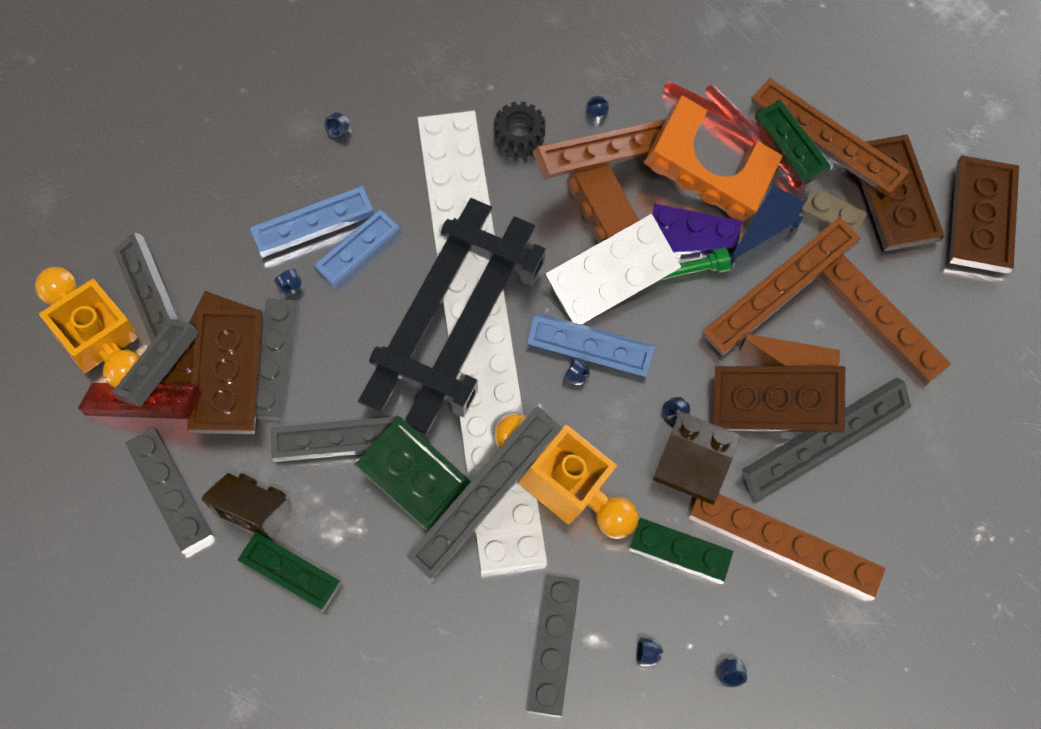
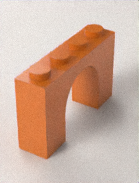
[643,95,782,222]

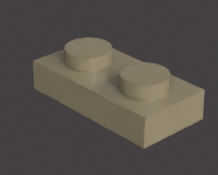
[800,187,867,233]

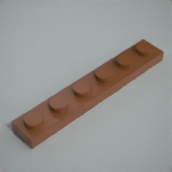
[751,78,910,198]
[533,119,665,180]
[702,217,861,357]
[819,255,951,385]
[688,494,886,600]

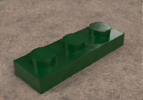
[755,99,831,186]
[628,518,734,584]
[237,532,342,612]

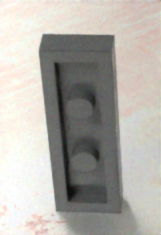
[112,319,199,407]

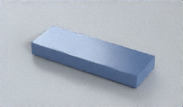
[313,209,401,289]

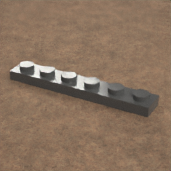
[742,377,911,500]
[407,407,563,579]

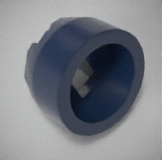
[586,96,609,122]
[324,112,350,138]
[274,269,302,295]
[563,357,590,385]
[662,397,691,424]
[636,637,663,666]
[719,657,747,687]

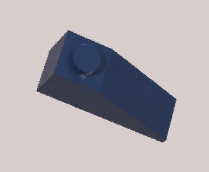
[730,185,805,270]

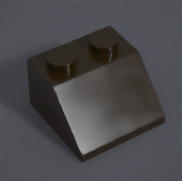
[653,411,741,505]
[201,473,292,542]

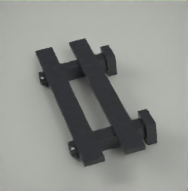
[358,197,546,435]

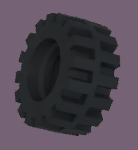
[494,101,546,158]

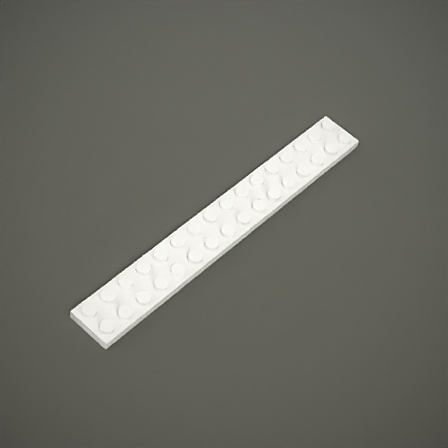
[418,111,547,574]

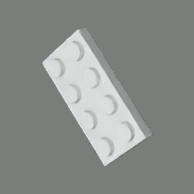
[544,214,681,324]

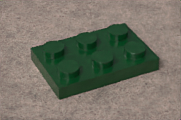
[354,416,471,531]

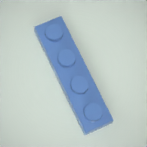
[250,186,374,258]
[527,312,656,377]

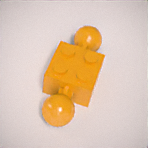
[35,267,140,388]
[495,413,639,539]

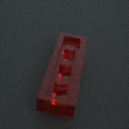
[78,383,201,419]

